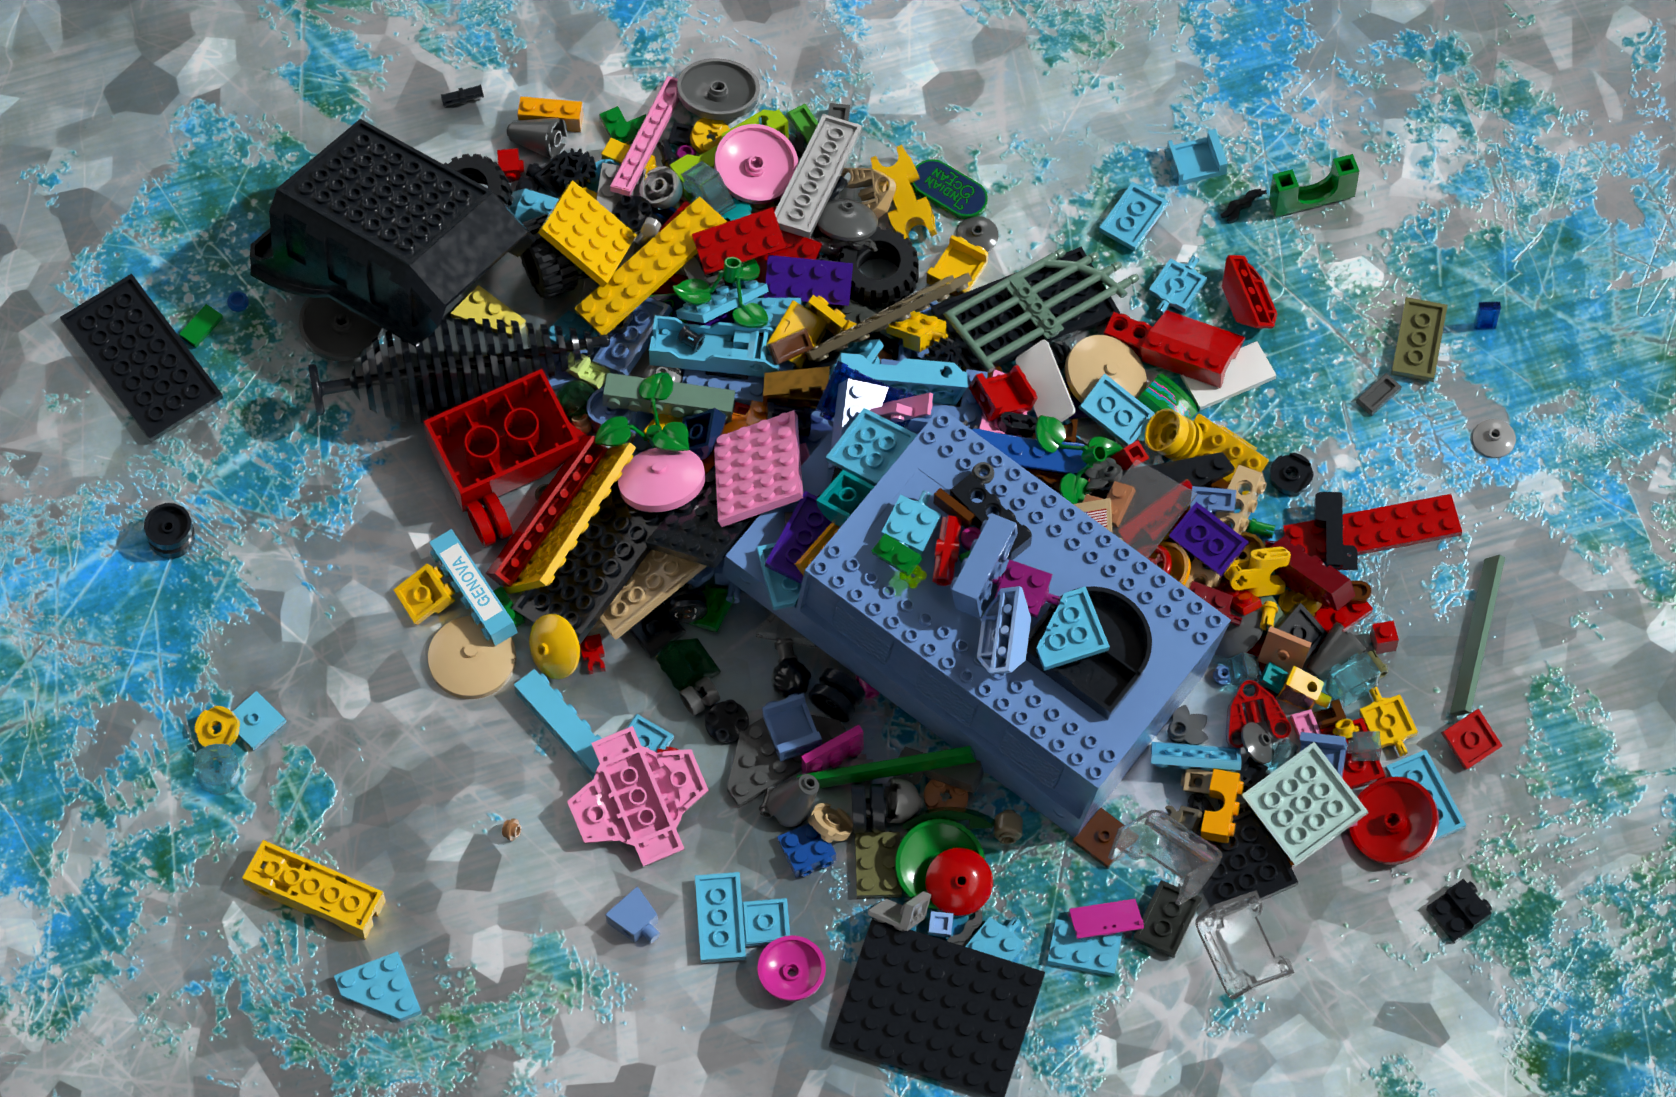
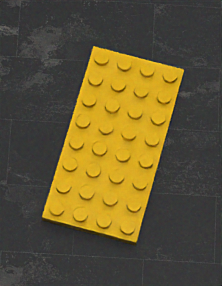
[503,442,636,594]

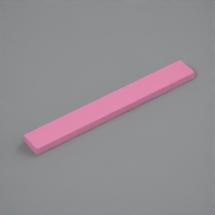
[610,76,679,196]

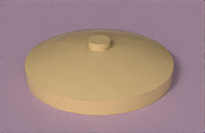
[1065,335,1147,403]
[428,616,516,699]

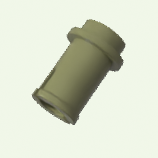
[1363,650,1389,679]

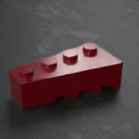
[1270,535,1356,611]

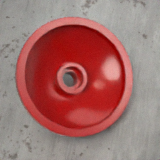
[925,848,993,916]

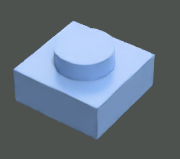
[928,911,953,938]

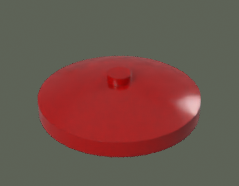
[1349,777,1439,865]

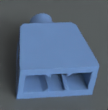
[605,887,660,943]

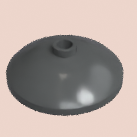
[816,199,878,241]
[1215,608,1263,658]

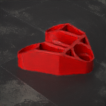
[1226,680,1291,748]

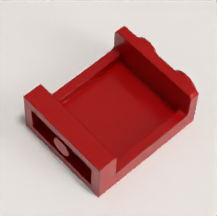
[968,365,1038,421]

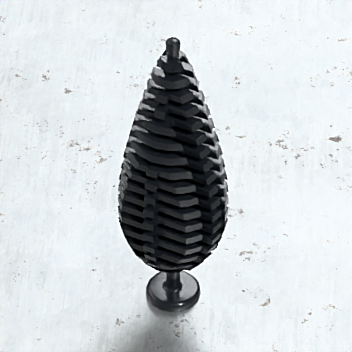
[308,318,610,423]

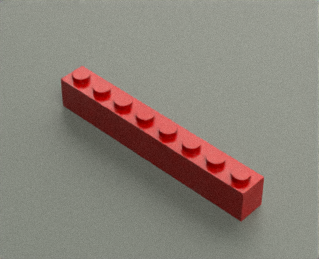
[485,435,609,587]

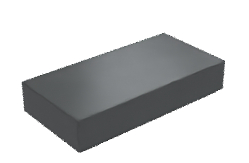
[1356,373,1402,416]

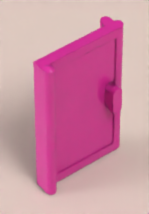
[1068,899,1144,939]

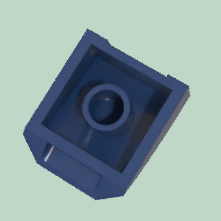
[682,408,726,460]

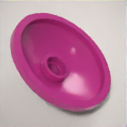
[758,935,826,1001]

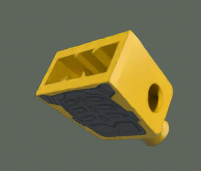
[1276,666,1332,710]

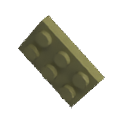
[855,832,902,899]

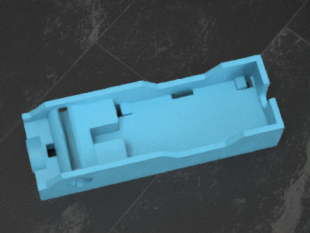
[649,315,780,377]
[830,353,968,405]

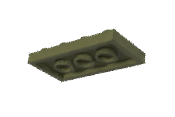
[1391,297,1448,382]

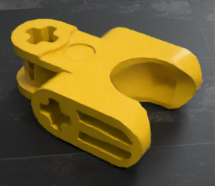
[1223,547,1291,597]

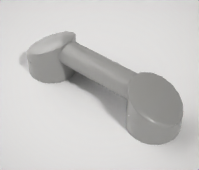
[635,217,662,247]

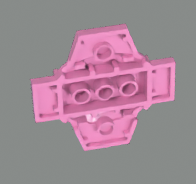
[567,726,709,867]

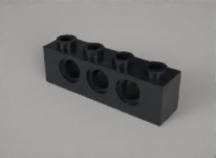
[950,473,1032,560]

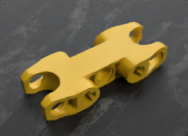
[870,145,937,240]

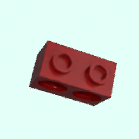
[1104,312,1152,357]

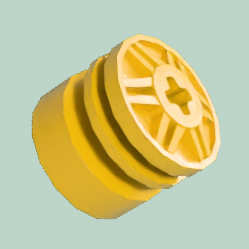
[1144,409,1203,461]

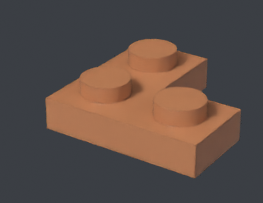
[1082,481,1136,527]

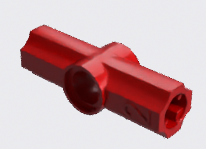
[932,516,962,586]

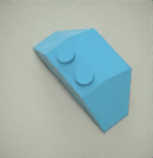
[509,189,559,223]

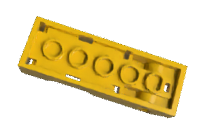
[242,840,386,940]

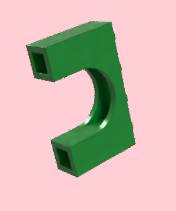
[1269,154,1360,217]

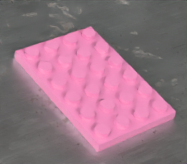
[714,410,803,527]

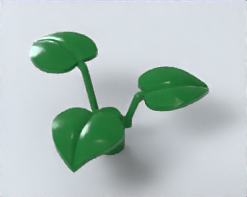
[673,257,768,328]
[595,372,689,451]
[1035,415,1123,504]

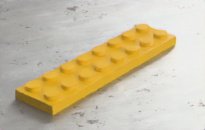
[574,196,727,335]

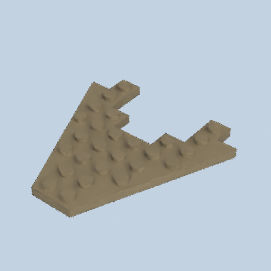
[805,273,972,362]

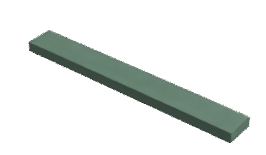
[1450,554,1505,717]

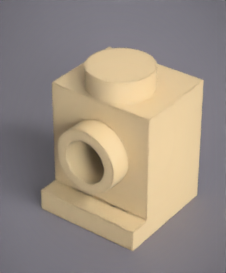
[1181,768,1213,795]

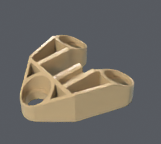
[840,168,896,219]

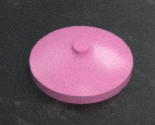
[714,124,798,204]
[618,447,706,512]

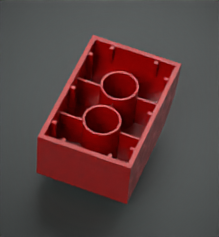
[424,369,579,512]

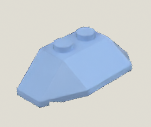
[977,586,1031,675]

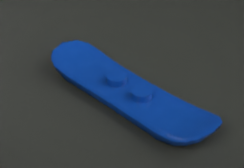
[971,429,1087,474]

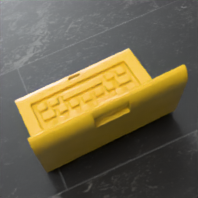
[766,300,827,370]

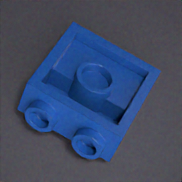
[777,823,837,878]

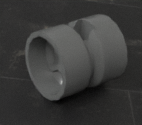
[679,676,720,716]

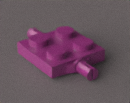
[992,559,1062,618]

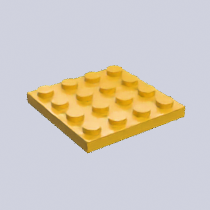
[538,180,637,287]

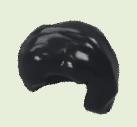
[771,658,811,699]

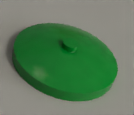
[895,819,985,910]

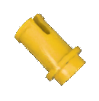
[1259,601,1278,631]

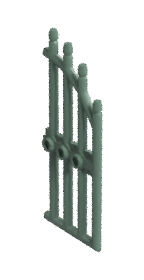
[943,248,1139,373]

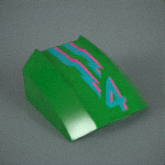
[1138,373,1197,419]

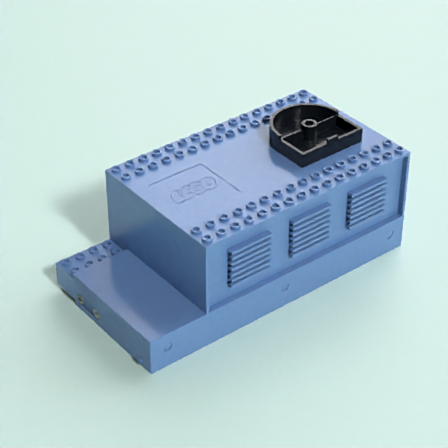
[722,408,1231,838]

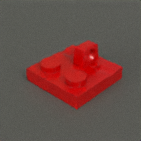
[1441,709,1503,770]

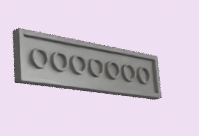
[775,114,863,239]

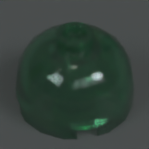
[556,380,595,423]

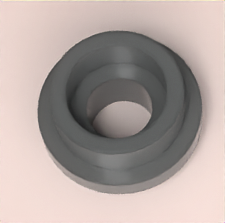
[972,462,994,484]

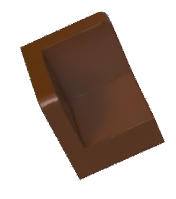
[1313,699,1346,731]

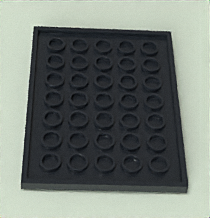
[829,918,1045,1097]

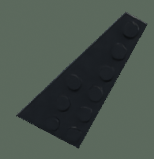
[1096,452,1235,525]

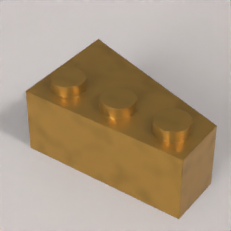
[763,366,830,410]

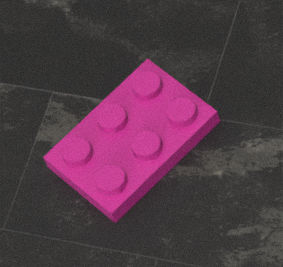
[801,725,864,774]

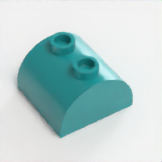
[816,470,875,527]

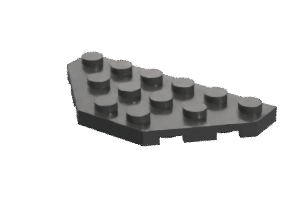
[727,715,847,808]

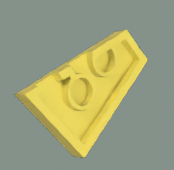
[450,285,526,339]

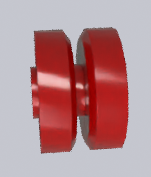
[465,492,513,547]

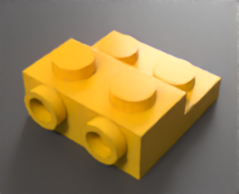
[393,564,455,625]

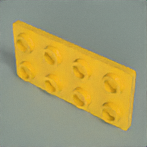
[1194,414,1269,495]

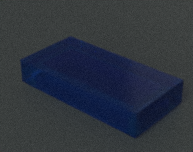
[1474,302,1501,330]

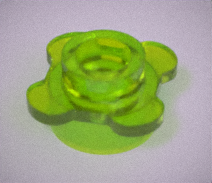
[899,565,927,589]

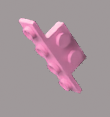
[869,393,933,423]

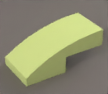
[565,352,610,389]

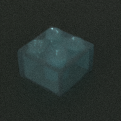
[681,161,736,216]
[1325,651,1381,708]

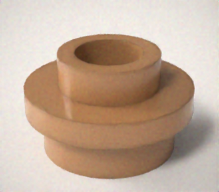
[502,818,521,841]

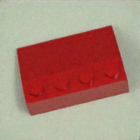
[1141,310,1245,388]

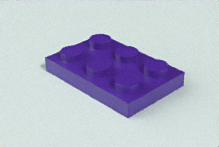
[1169,502,1248,577]

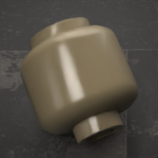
[993,809,1023,845]

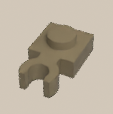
[1161,805,1203,833]

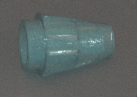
[1269,738,1298,771]

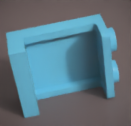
[1164,129,1228,186]

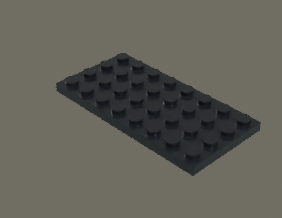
[930,246,1120,372]
[60,273,223,443]
[512,480,678,645]

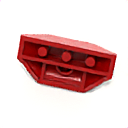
[1222,255,1278,329]

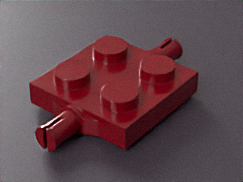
[1188,581,1242,627]

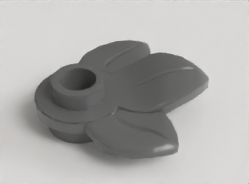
[1084,458,1123,490]
[1167,705,1208,745]

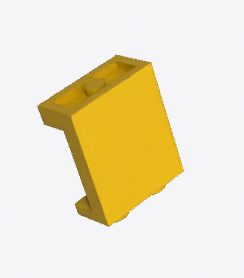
[927,235,988,297]

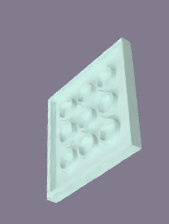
[1242,742,1368,866]

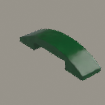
[903,807,995,829]

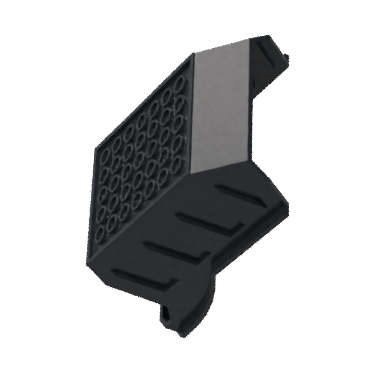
[250,119,536,347]

